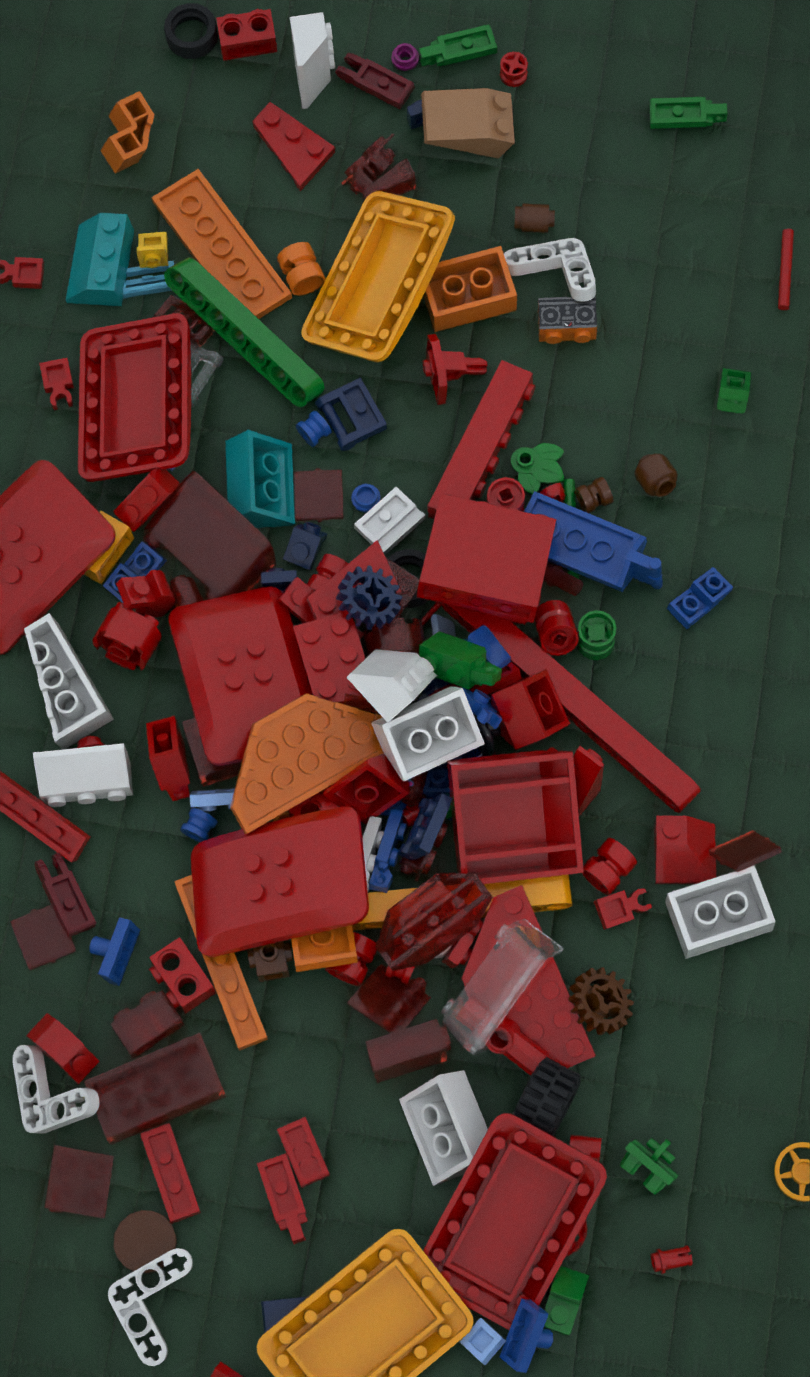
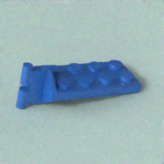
[524,491,663,592]

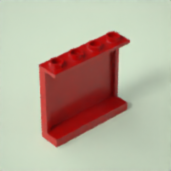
[417,494,557,623]

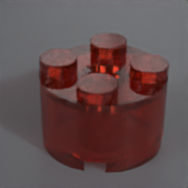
[363,618,425,656]

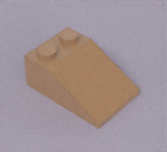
[421,88,515,159]

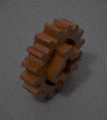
[568,967,634,1036]

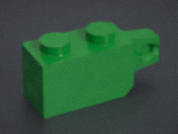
[419,631,502,690]

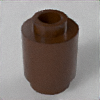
[514,203,555,233]

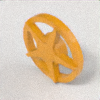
[774,1142,810,1202]

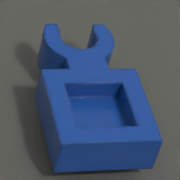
[462,687,503,729]

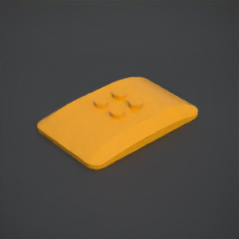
[301,191,455,362]
[256,1229,474,1377]

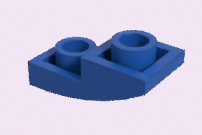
[103,541,167,603]
[667,567,733,629]

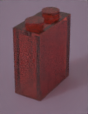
[365,1019,451,1083]

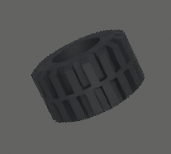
[513,1057,580,1136]

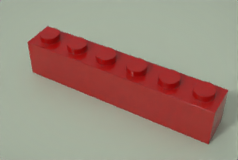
[427,360,536,519]

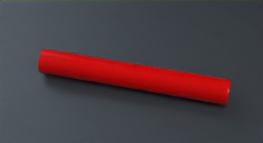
[778,229,794,311]

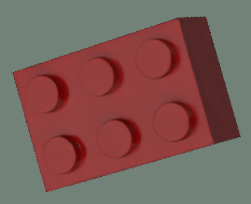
[293,611,371,709]

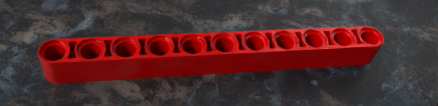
[440,602,701,813]

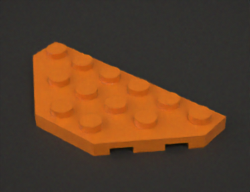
[230,694,384,834]

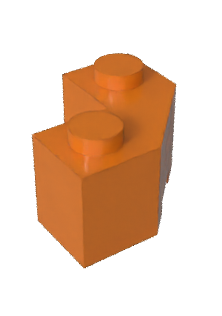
[101,91,155,174]

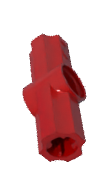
[457,996,548,1076]

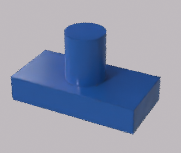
[89,917,140,986]
[499,1299,553,1373]

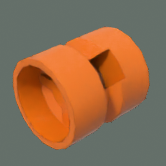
[277,242,326,296]

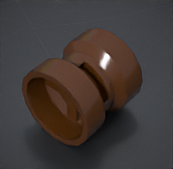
[575,477,614,513]

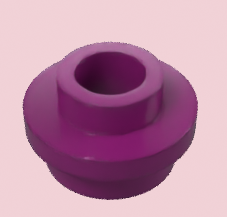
[391,43,419,71]

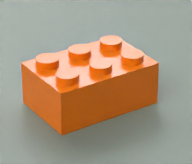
[423,246,517,332]

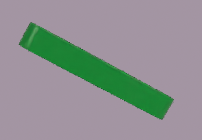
[164,257,324,407]

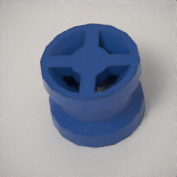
[296,410,332,447]
[180,808,218,842]

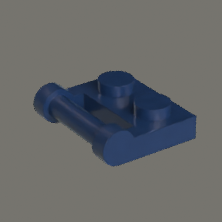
[315,377,387,451]
[398,793,453,860]

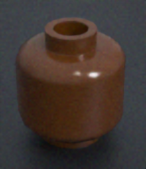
[634,453,678,497]

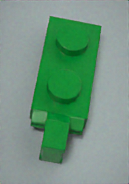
[419,24,498,66]
[649,97,728,129]

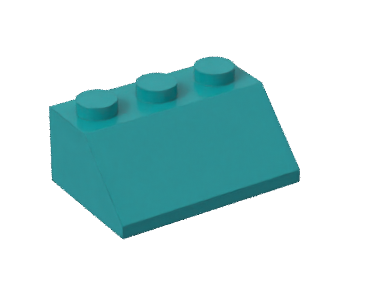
[66,213,134,306]
[225,430,295,528]

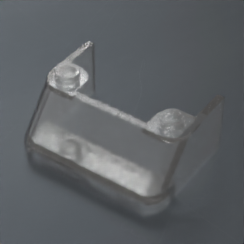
[441,919,564,1056]

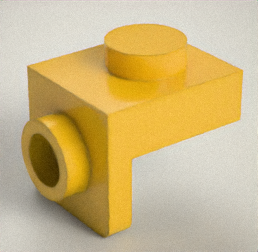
[137,232,168,268]

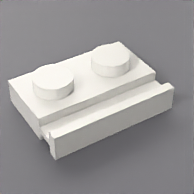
[354,487,426,555]

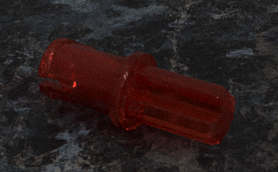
[543,562,583,596]

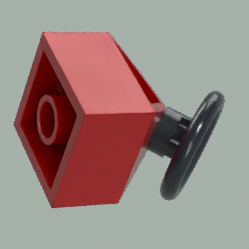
[473,669,570,757]

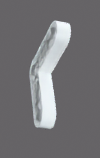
[504,238,596,302]
[13,1045,99,1134]
[108,1248,193,1366]

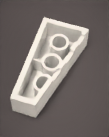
[24,613,114,750]

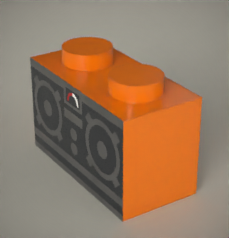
[538,296,597,344]

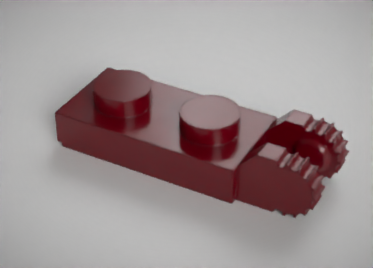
[335,53,415,110]
[34,853,96,938]

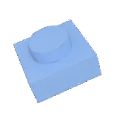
[460,1318,506,1365]

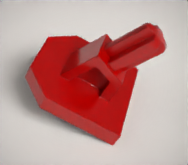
[422,334,488,405]

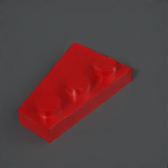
[307,540,401,620]

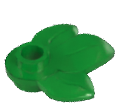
[511,443,564,495]

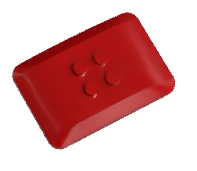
[78,313,191,482]
[0,460,116,655]
[169,586,312,766]
[191,806,369,957]
[423,1113,607,1330]

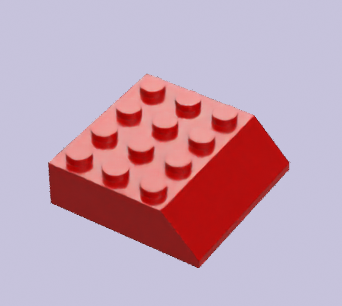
[447,750,584,887]

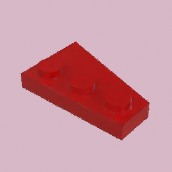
[253,102,335,192]

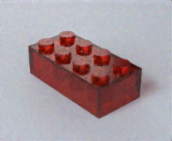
[84,1033,226,1145]

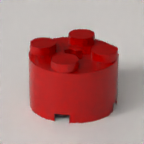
[92,602,162,670]

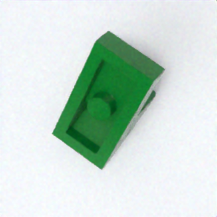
[717,368,751,414]
[544,1266,589,1337]

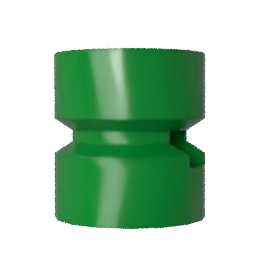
[577,610,617,660]

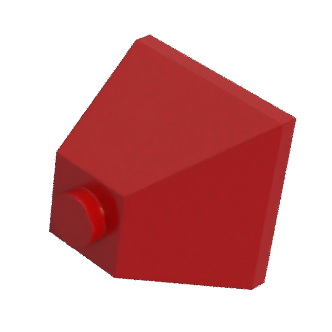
[323,754,410,824]
[654,816,716,884]

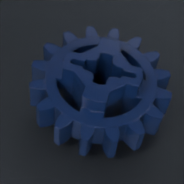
[336,565,402,630]

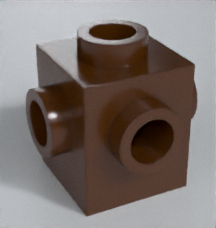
[247,941,293,982]

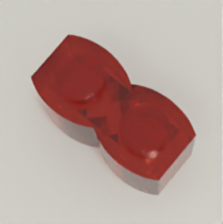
[111,990,184,1059]

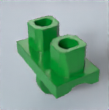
[620,1138,679,1195]

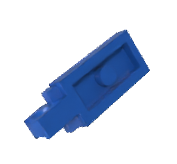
[369,809,407,893]

